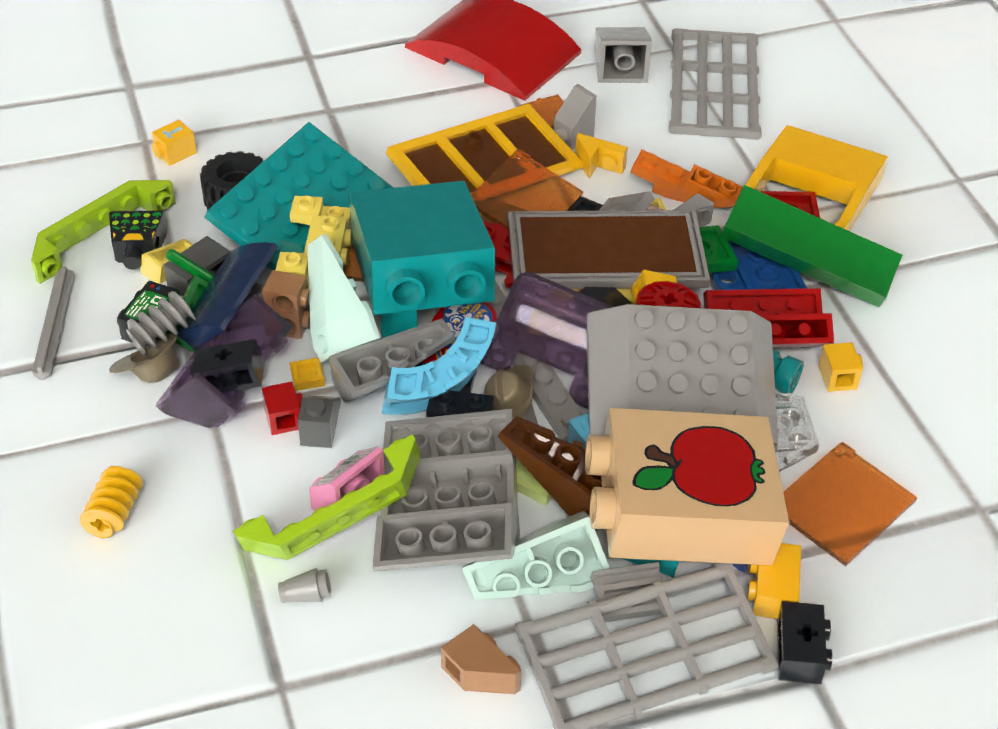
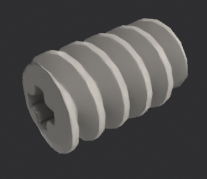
[126,291,196,356]

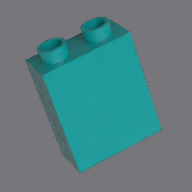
[349,181,495,315]

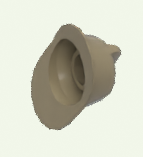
[109,334,180,383]
[484,365,534,419]

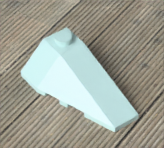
[307,234,381,363]
[462,511,610,600]

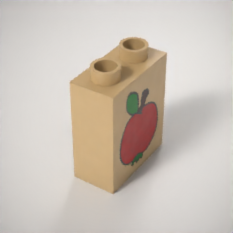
[585,408,789,565]

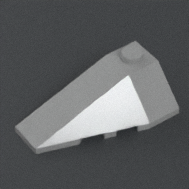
[329,318,455,402]

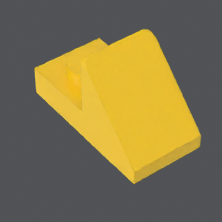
[575,133,628,178]

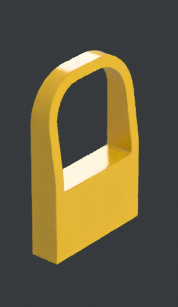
[746,125,888,231]

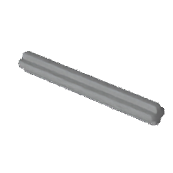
[32,267,74,380]

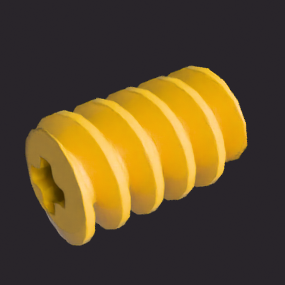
[80,466,143,539]

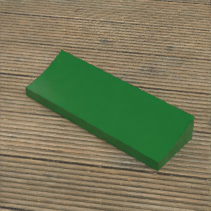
[720,185,903,307]

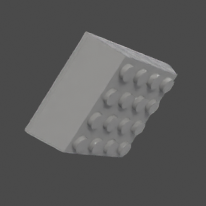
[587,304,778,446]

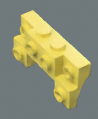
[275,196,352,289]

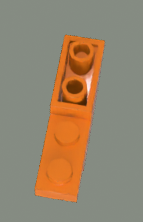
[630,150,743,208]

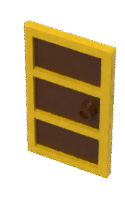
[386,104,584,205]

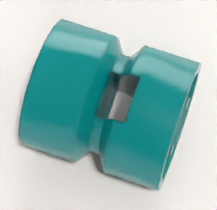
[773,349,804,398]

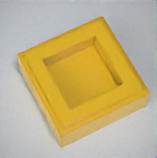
[289,358,325,391]

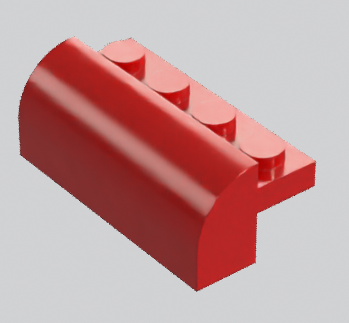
[703,288,834,348]

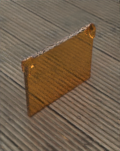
[471,149,584,229]
[783,442,918,567]

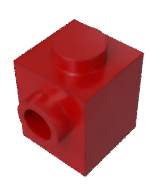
[261,381,303,435]

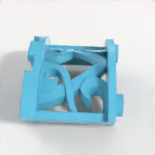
[382,317,496,415]

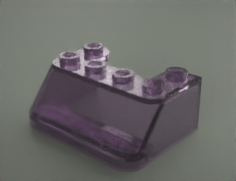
[480,272,612,410]
[155,294,292,428]

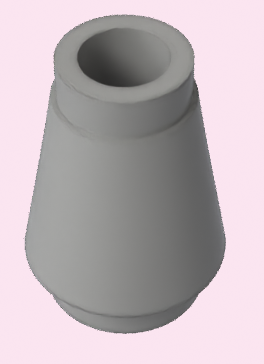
[278,568,331,603]

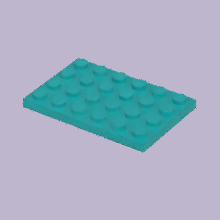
[205,122,394,271]

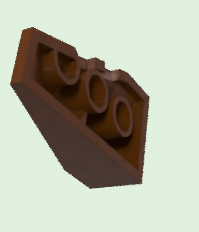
[498,416,602,532]

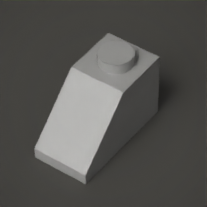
[554,84,597,150]

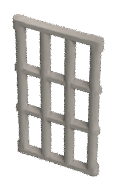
[669,28,762,140]
[515,563,779,729]

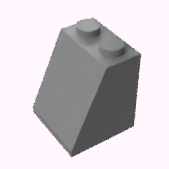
[594,27,652,83]

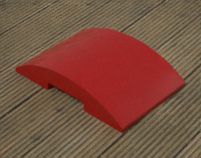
[405,0,581,101]

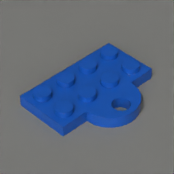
[711,240,808,290]

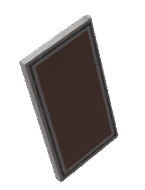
[506,210,710,290]

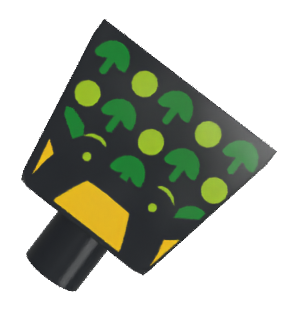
[109,210,167,270]

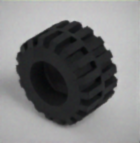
[200,151,263,210]

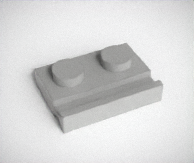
[590,562,669,622]

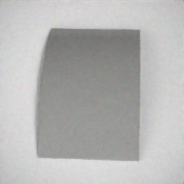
[373,409,517,571]

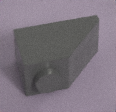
[298,395,341,448]

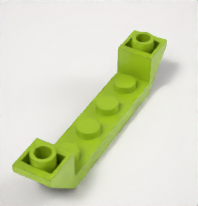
[31,180,176,284]
[233,434,421,560]

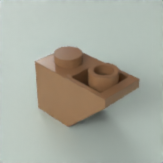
[441,624,521,694]

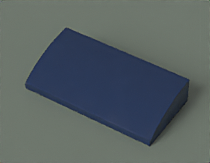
[177,242,278,349]

